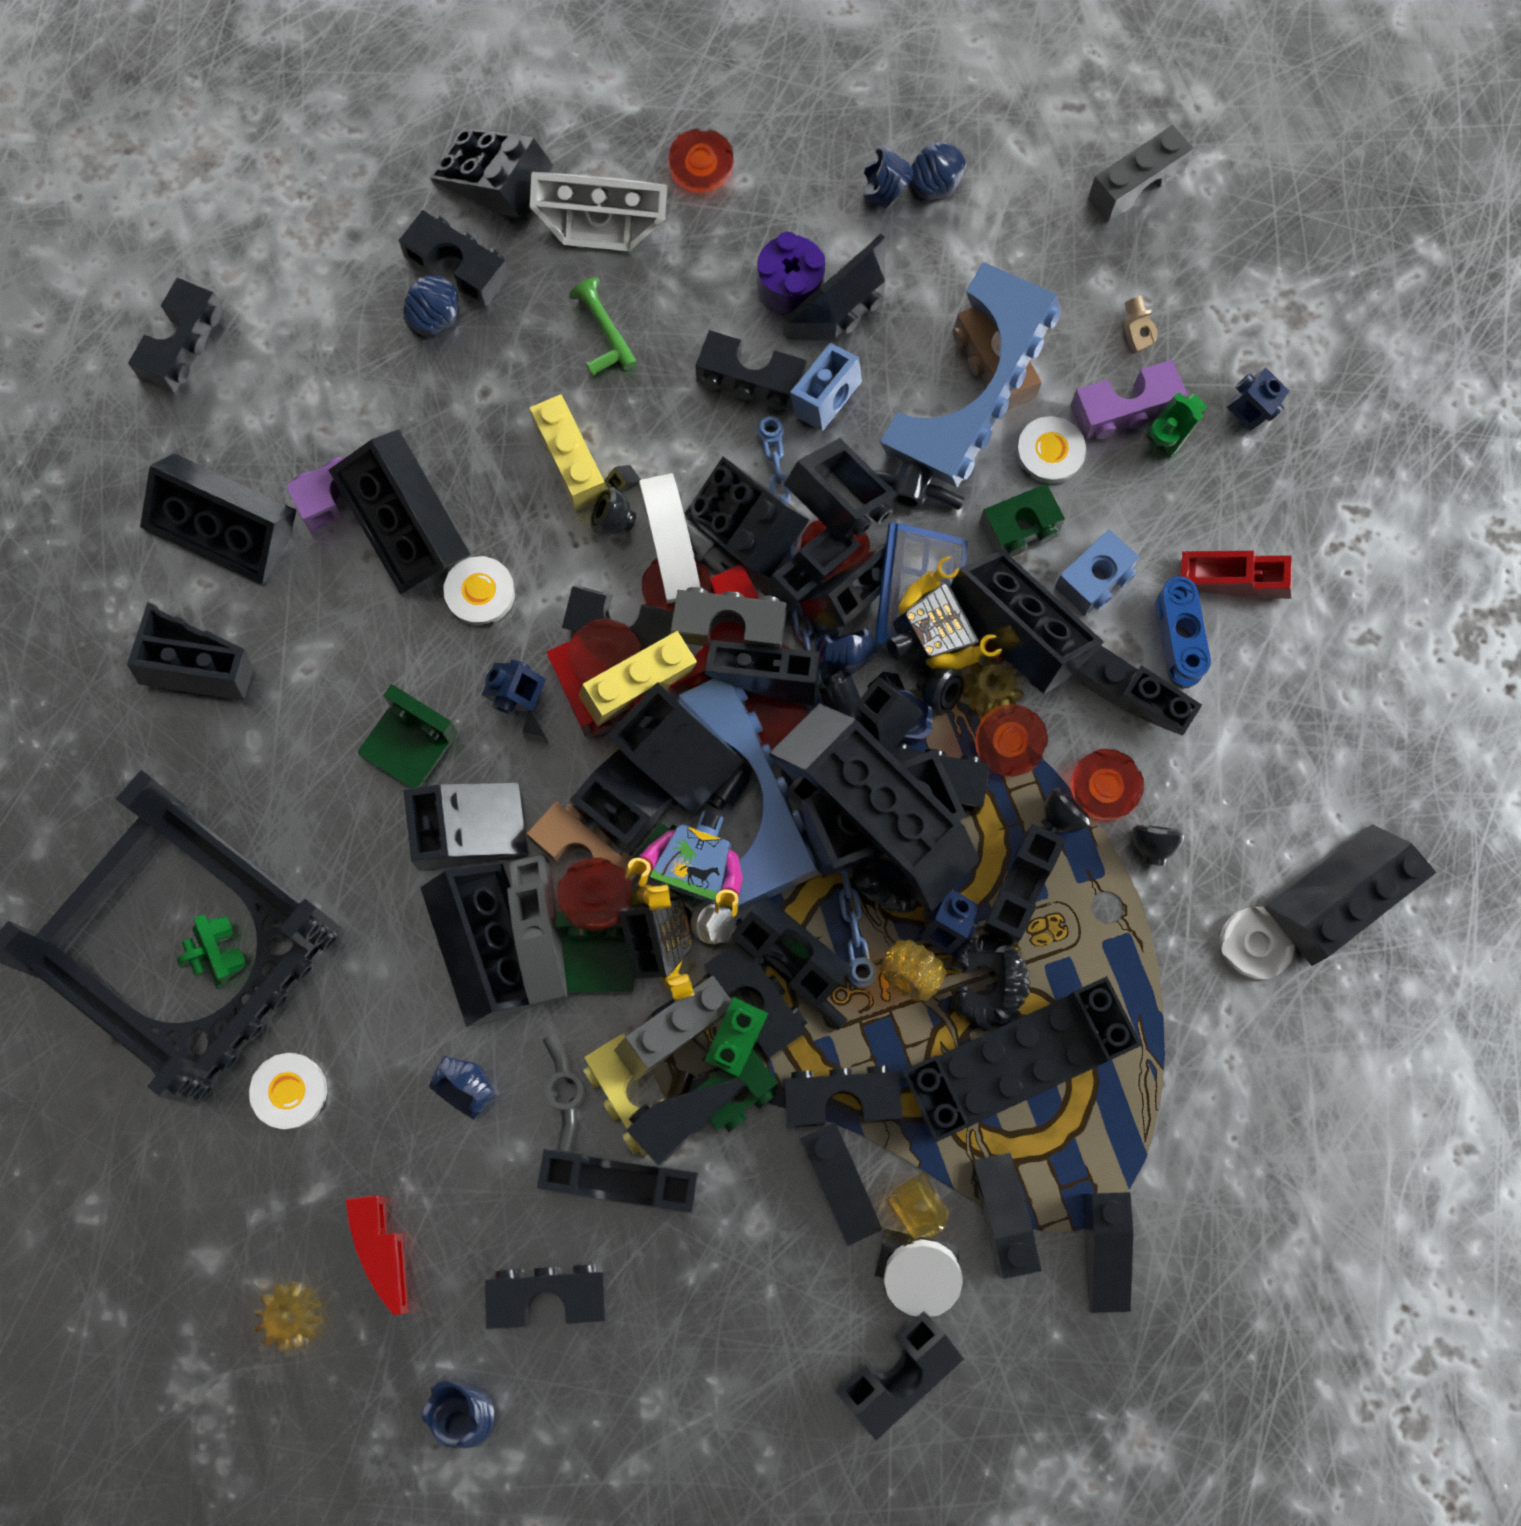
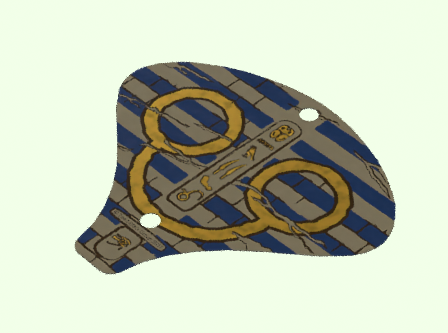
[645,689,1165,1233]

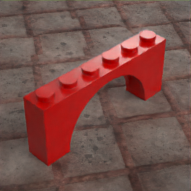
[546,564,759,736]

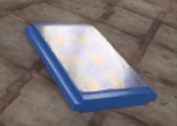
[875,522,968,648]

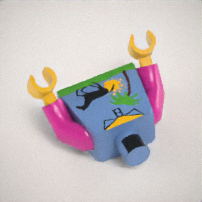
[625,811,743,917]

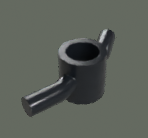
[874,462,964,510]

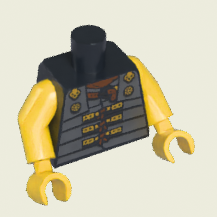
[886,557,1002,670]
[618,885,694,1001]

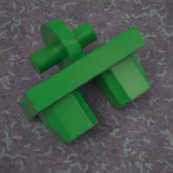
[1147,392,1207,458]
[176,914,246,989]
[704,997,768,1077]

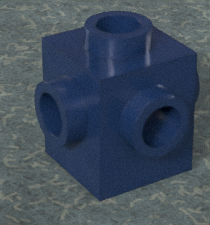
[1226,367,1290,431]
[481,660,546,715]
[919,890,980,955]

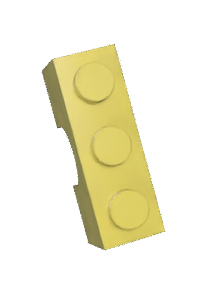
[530,394,606,512]
[579,631,697,726]
[583,1033,664,1158]

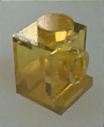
[889,1171,950,1240]

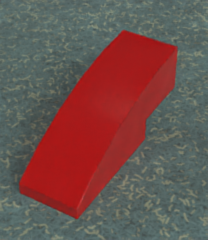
[1181,550,1293,599]
[346,1195,408,1315]

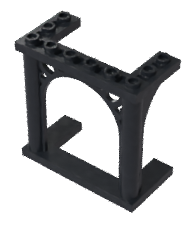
[0,770,341,1105]

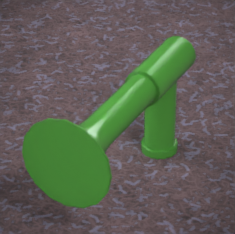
[569,277,637,376]

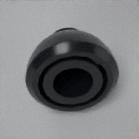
[591,487,637,535]
[916,668,965,715]
[1041,788,1090,835]
[1133,824,1185,866]

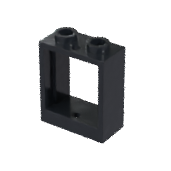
[784,438,898,542]

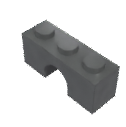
[1088,125,1194,222]
[671,587,786,648]
[614,976,732,1081]

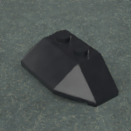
[783,233,886,340]

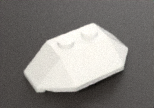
[530,172,667,251]

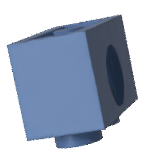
[790,343,862,431]
[1055,529,1140,615]

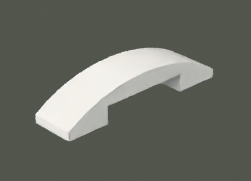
[639,473,701,603]

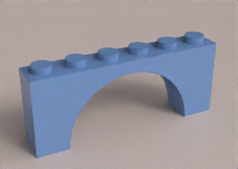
[880,262,1061,488]
[679,678,821,911]

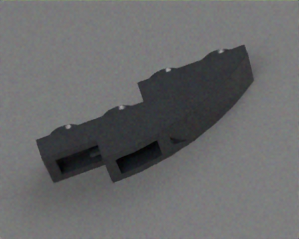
[1074,646,1202,735]

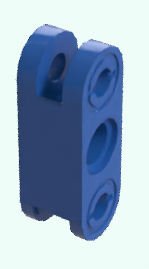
[1155,576,1211,688]

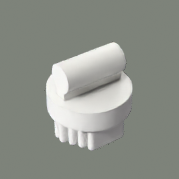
[689,902,737,944]

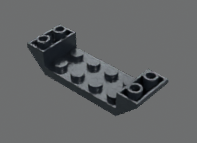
[768,704,979,913]
[902,976,1142,1143]

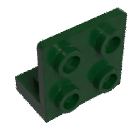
[358,684,458,789]
[557,911,634,993]

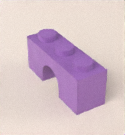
[1070,359,1188,440]
[286,456,347,533]

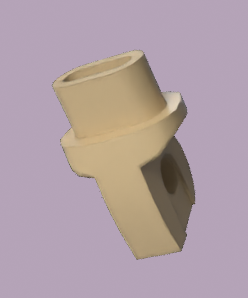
[1124,296,1158,354]

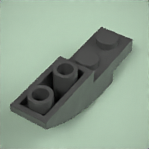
[507,854,568,1007]

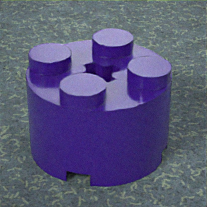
[757,231,825,316]

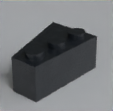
[127,601,253,700]

